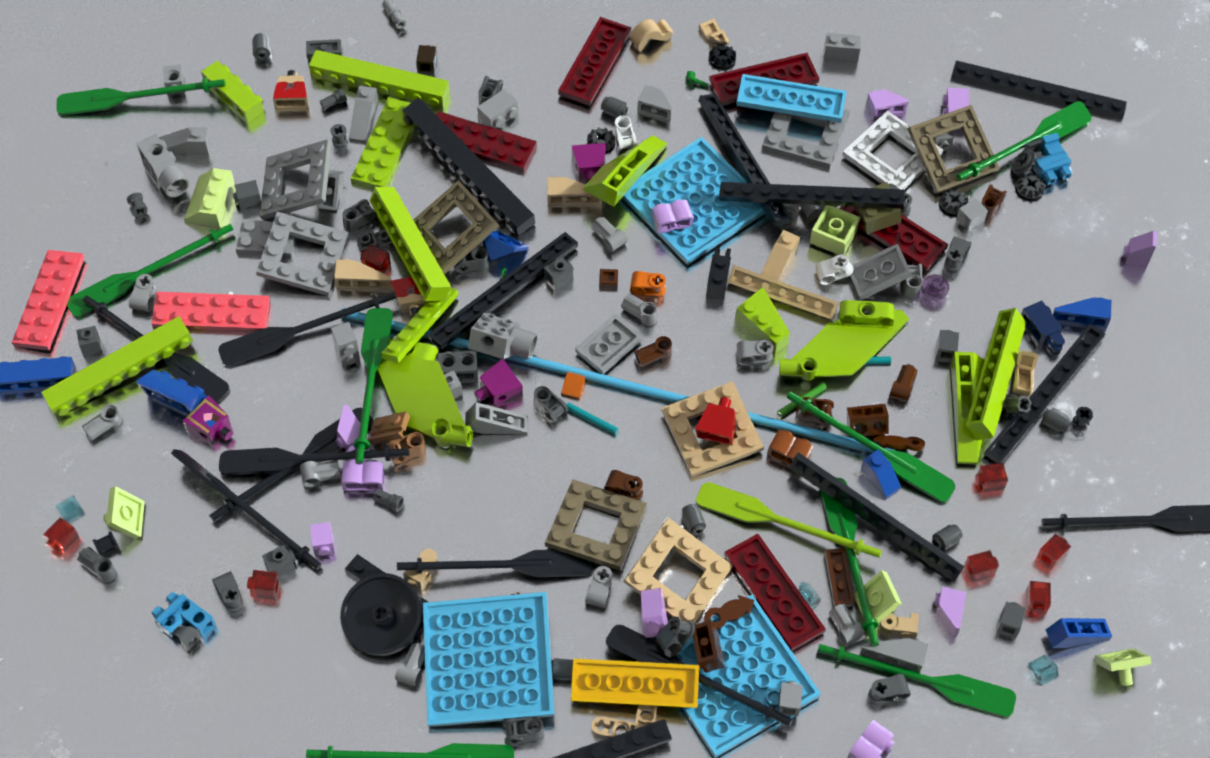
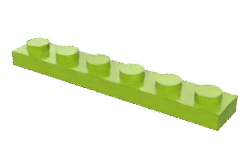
[381,288,458,363]

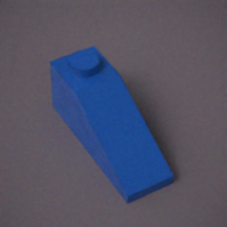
[1052,297,1112,329]
[1045,618,1112,648]

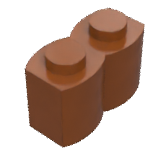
[767,430,814,466]

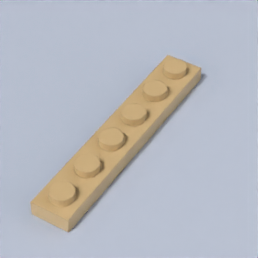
[727,265,839,320]

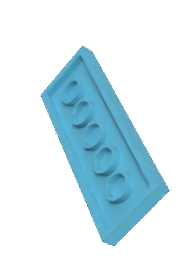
[736,74,847,123]

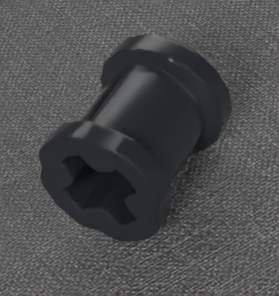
[1072,407,1093,431]
[92,531,119,556]

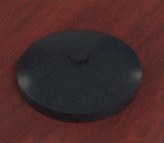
[340,573,423,656]

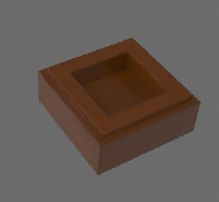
[599,269,618,288]

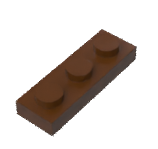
[824,548,855,607]

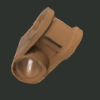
[387,432,426,464]

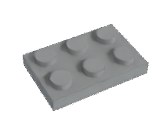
[236,219,296,258]
[850,244,912,300]
[575,314,642,374]

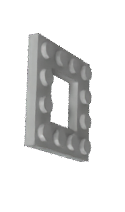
[762,110,850,168]
[259,139,332,220]
[256,212,349,296]

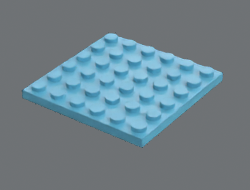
[622,137,766,265]
[423,592,555,727]
[676,595,821,758]

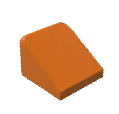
[561,372,585,399]

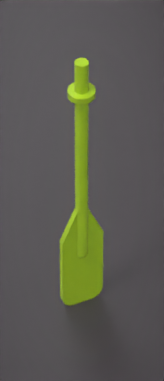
[696,482,882,558]

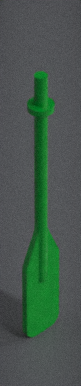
[56,78,226,116]
[956,101,1091,181]
[67,224,234,318]
[353,308,393,465]
[786,391,955,503]
[820,478,879,647]
[817,644,1016,718]
[306,743,514,758]

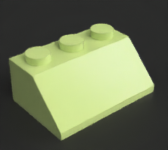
[184,168,235,227]

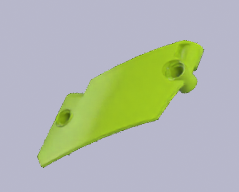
[779,300,909,381]
[378,339,473,447]

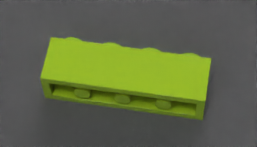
[201,60,264,123]

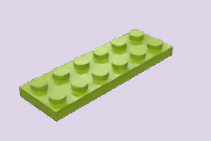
[350,97,413,188]

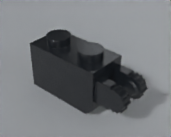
[706,247,731,300]

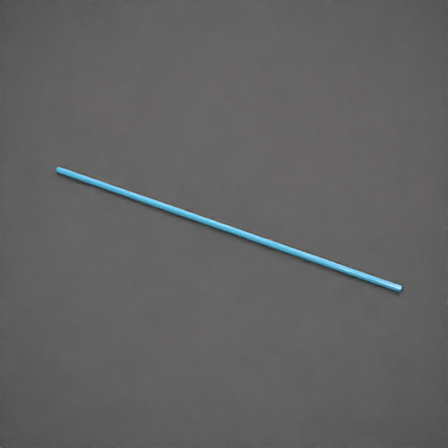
[342,308,895,453]

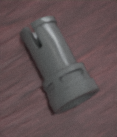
[319,88,347,111]
[373,489,404,512]

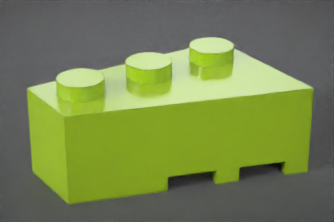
[735,287,790,355]

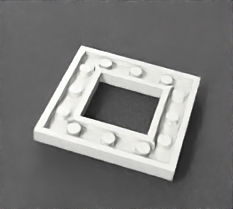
[842,111,943,189]

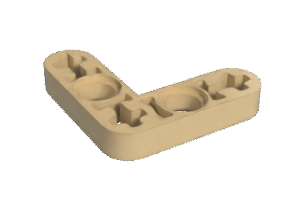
[591,705,658,739]

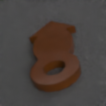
[873,434,925,451]
[704,595,754,629]

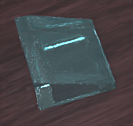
[55,495,84,523]
[799,582,821,607]
[1028,655,1059,685]

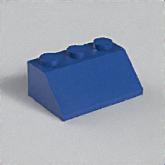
[136,370,207,415]

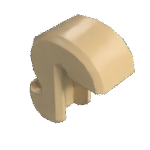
[630,19,673,52]
[1012,350,1038,396]

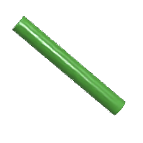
[777,382,827,417]

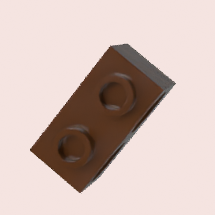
[847,404,889,438]

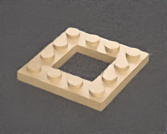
[661,381,764,478]
[623,517,733,624]

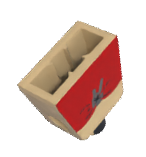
[273,70,309,110]
[390,277,427,319]

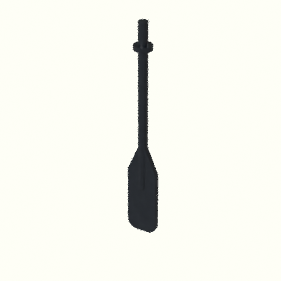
[218,291,396,367]
[83,295,229,403]
[209,407,374,522]
[219,445,410,475]
[171,449,322,570]
[1041,505,1210,532]
[396,550,593,577]
[606,625,793,727]

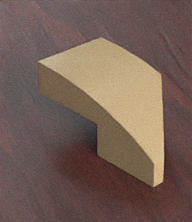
[698,18,730,44]

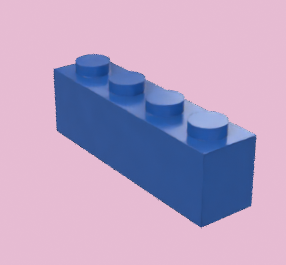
[0,356,75,393]

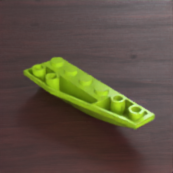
[583,135,668,207]
[951,352,985,464]

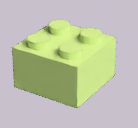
[810,205,861,255]

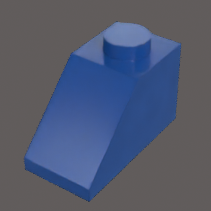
[860,449,901,499]

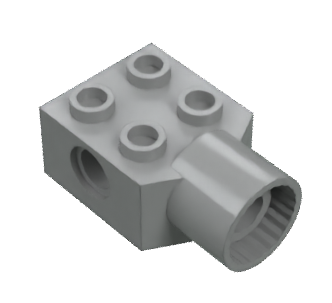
[136,134,189,197]
[468,313,538,359]

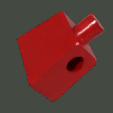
[695,397,736,446]

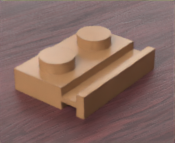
[367,411,410,445]

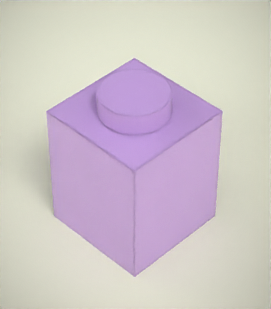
[310,522,335,556]

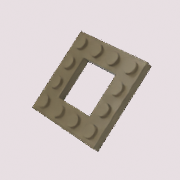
[907,105,1000,194]
[413,180,499,274]
[545,479,647,571]

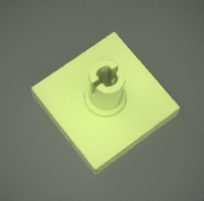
[103,486,145,539]
[854,570,902,623]
[1095,648,1151,686]

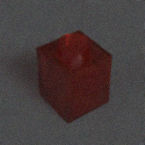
[360,245,391,274]
[975,463,1008,492]
[43,517,79,554]
[1037,533,1071,570]
[964,550,999,582]
[247,570,280,600]
[1026,581,1051,615]

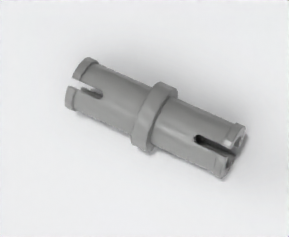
[382,0,406,29]

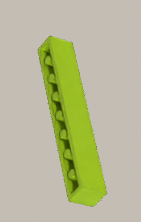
[309,50,450,108]
[369,187,451,301]
[966,308,1027,440]
[41,316,194,418]

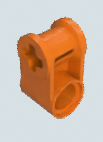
[630,271,666,297]

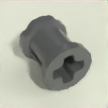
[330,124,348,148]
[127,192,148,217]

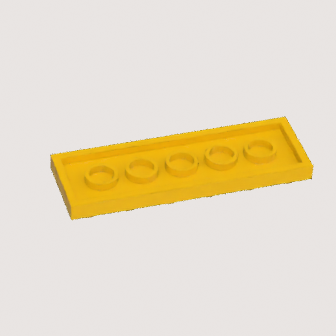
[571,658,699,708]

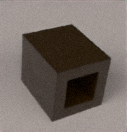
[416,45,437,74]

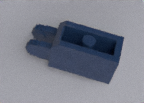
[1021,300,1065,353]

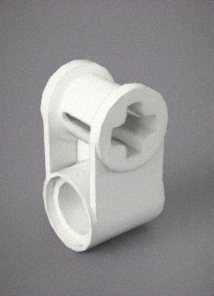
[615,116,637,151]
[815,254,853,285]

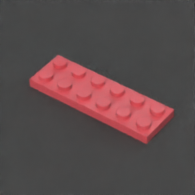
[11,250,85,350]
[152,292,270,332]

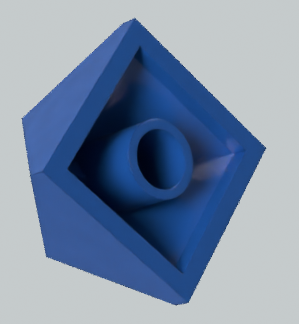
[483,230,529,260]

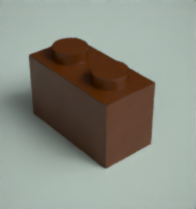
[693,620,725,673]

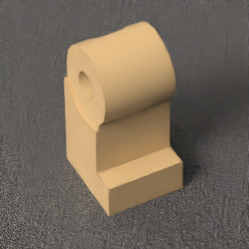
[403,549,438,590]
[879,613,919,639]

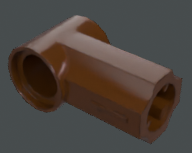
[634,336,672,367]
[889,364,918,403]

